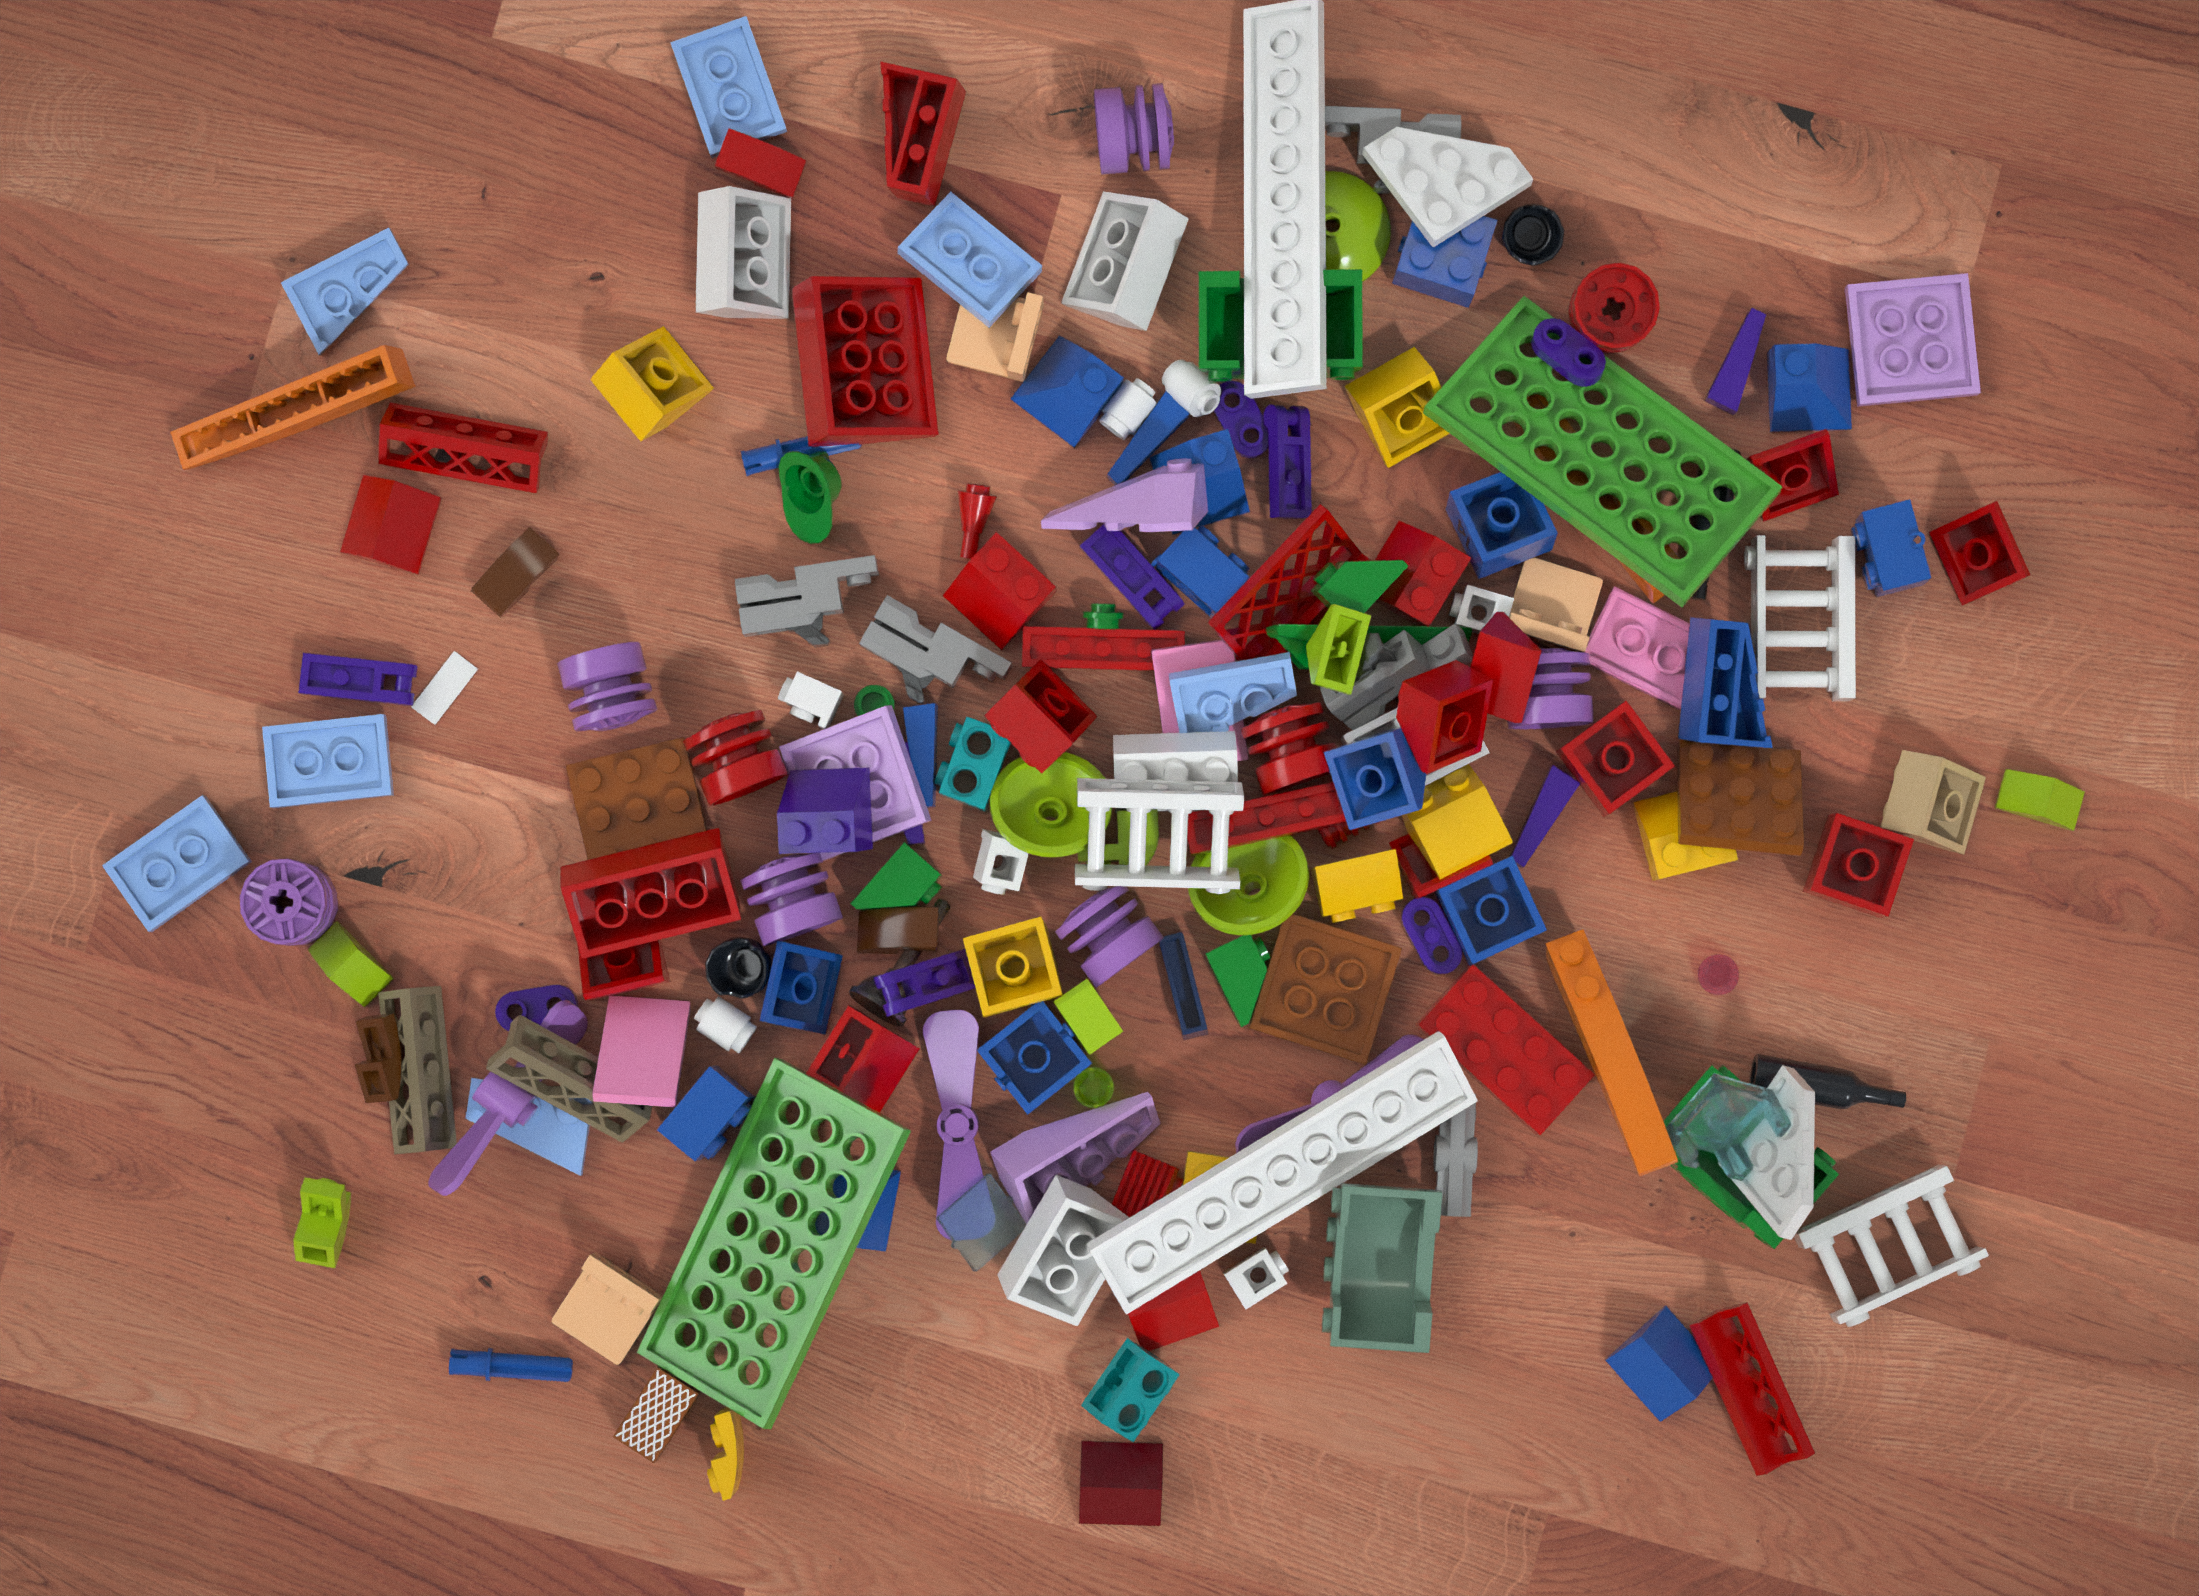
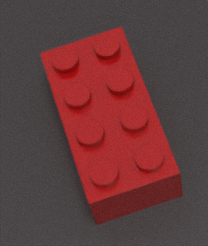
[560,828,741,959]
[1415,964,1595,1136]

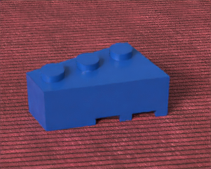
[1678,617,1773,748]

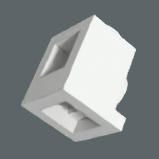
[1449,585,1514,634]
[778,671,844,730]
[973,829,1029,895]
[1223,1247,1289,1309]

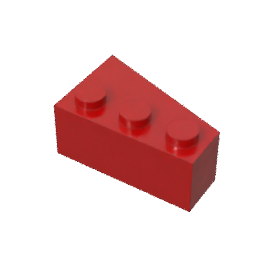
[880,61,966,207]

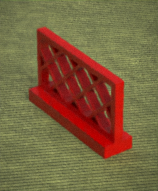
[1207,504,1371,661]

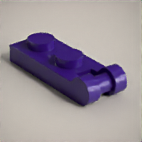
[1263,404,1312,519]
[1080,524,1185,630]
[298,653,418,706]
[873,949,975,1017]

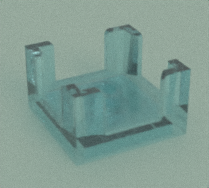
[1666,1073,1792,1181]

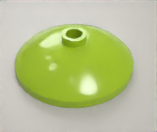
[1325,171,1391,282]
[990,752,1112,857]
[1188,835,1309,935]

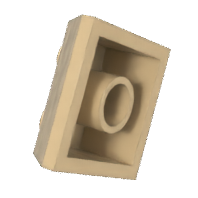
[1880,750,1986,855]

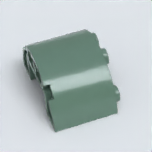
[1322,1183,1442,1353]

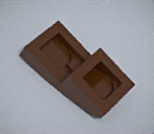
[471,527,559,618]
[857,907,939,954]
[355,1013,401,1103]

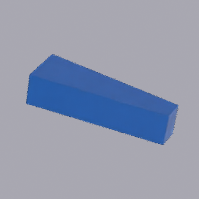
[1107,391,1189,485]
[903,703,938,808]

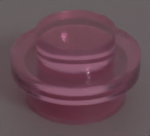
[1698,954,1739,995]

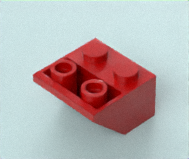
[806,1005,920,1113]

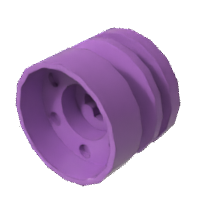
[1094,83,1174,175]
[557,642,658,732]
[1507,648,1594,729]
[740,853,843,946]
[240,859,338,946]
[1055,886,1164,988]

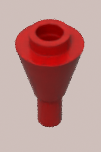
[958,483,997,559]

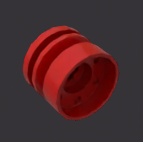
[1568,262,1660,354]
[1241,702,1336,795]
[683,710,788,807]

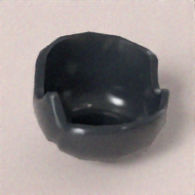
[1502,203,1565,266]
[705,937,771,999]

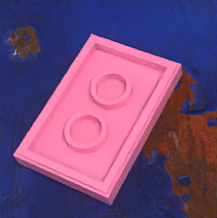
[1585,586,1690,711]
[1151,640,1248,761]
[593,996,691,1107]

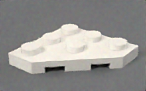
[1362,127,1533,247]
[1718,1065,1815,1240]

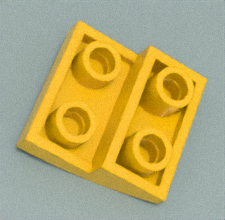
[707,1407,744,1501]

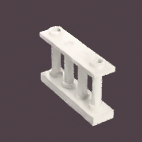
[1744,535,1856,701]
[1074,778,1244,894]
[1794,1165,1989,1327]

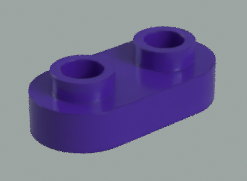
[1531,318,1606,387]
[1213,381,1269,458]
[1401,897,1462,974]
[495,985,578,1031]

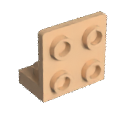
[946,292,1044,382]
[1509,558,1603,652]
[552,1252,663,1365]

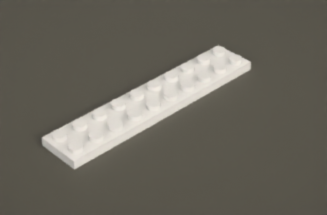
[1244,0,1327,399]
[1085,1031,1478,1314]

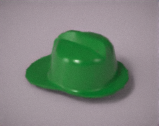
[778,451,842,544]

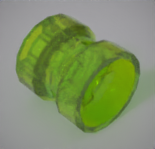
[1073,1067,1114,1108]

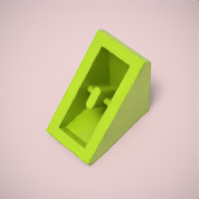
[1306,604,1371,695]
[1995,769,2085,831]
[308,921,394,1007]
[1054,979,1123,1055]

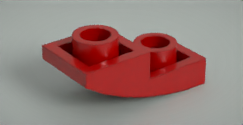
[715,128,807,199]

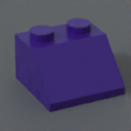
[777,767,873,854]

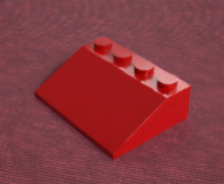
[792,276,939,447]

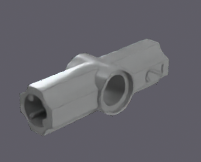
[1433,1094,1478,1217]

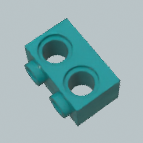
[934,717,1011,812]
[1081,1338,1180,1442]

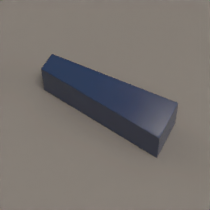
[1159,932,1208,1040]

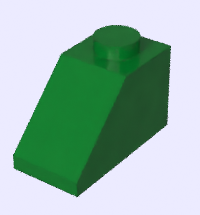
[1311,560,1408,613]
[850,842,942,910]
[1204,935,1270,1027]

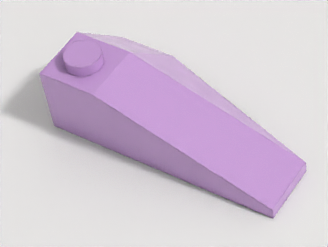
[1041,458,1208,532]
[990,1092,1160,1225]

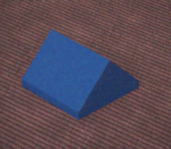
[760,941,843,1034]
[1605,1306,1713,1422]

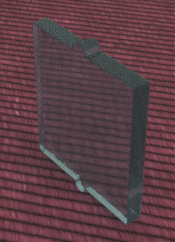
[936,1174,1026,1272]

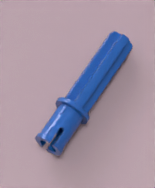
[740,436,862,477]
[449,1348,573,1382]

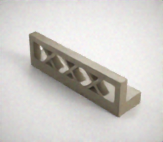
[378,986,457,1155]
[486,1015,652,1143]

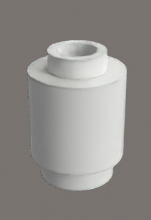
[1162,360,1221,417]
[1099,378,1157,440]
[694,996,757,1053]

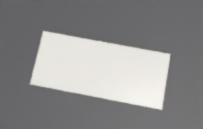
[411,651,478,725]

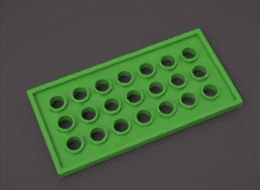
[1423,296,1782,607]
[637,1058,911,1429]

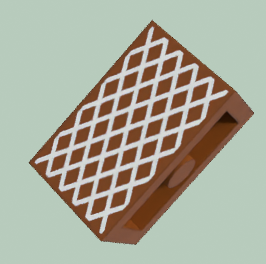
[613,1366,701,1463]

